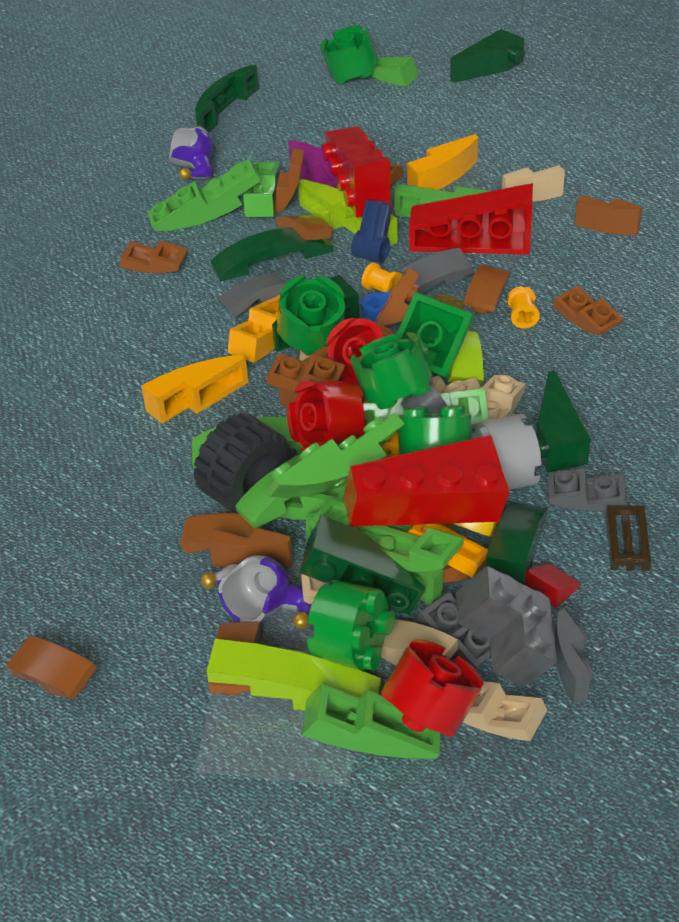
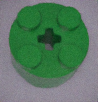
[320,25,378,84]
[277,275,345,356]
[350,332,432,410]
[398,405,472,455]
[307,580,395,671]

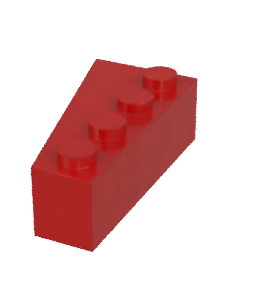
[321,126,390,218]
[343,435,510,527]

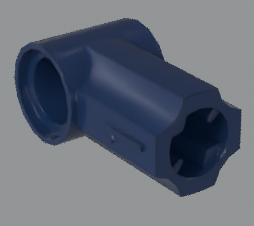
[351,199,393,264]

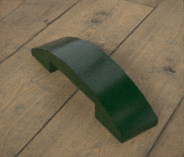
[195,65,259,133]
[211,227,333,282]

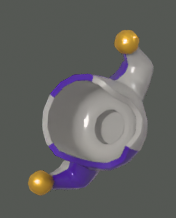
[168,126,213,181]
[201,555,312,629]

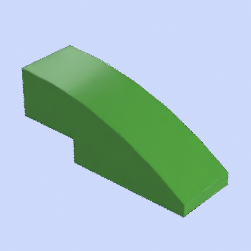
[243,161,281,217]
[302,684,441,759]

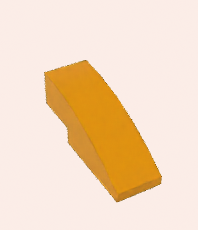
[407,134,478,190]
[228,295,280,363]
[141,354,249,424]

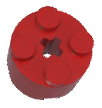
[325,318,399,388]
[287,381,367,451]
[381,639,484,737]

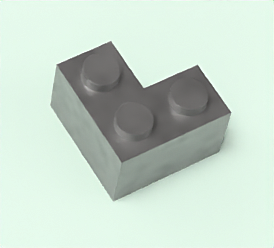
[456,566,558,687]

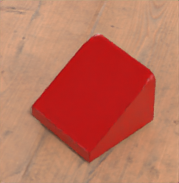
[525,563,580,609]

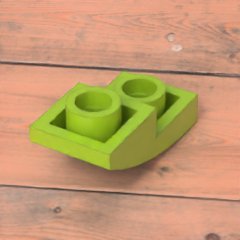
[448,331,484,385]

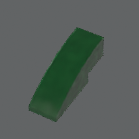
[486,502,547,585]

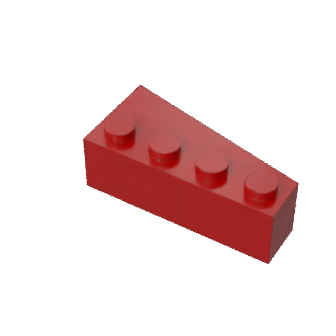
[409,183,533,255]

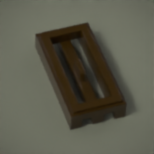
[606,506,651,571]

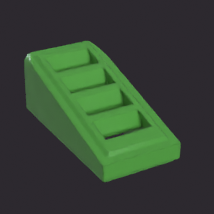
[369,57,418,87]

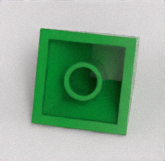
[397,292,475,378]

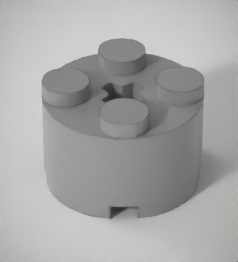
[472,414,541,490]

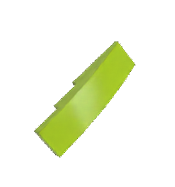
[298,179,398,246]
[207,639,381,710]

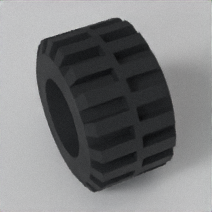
[193,413,290,514]

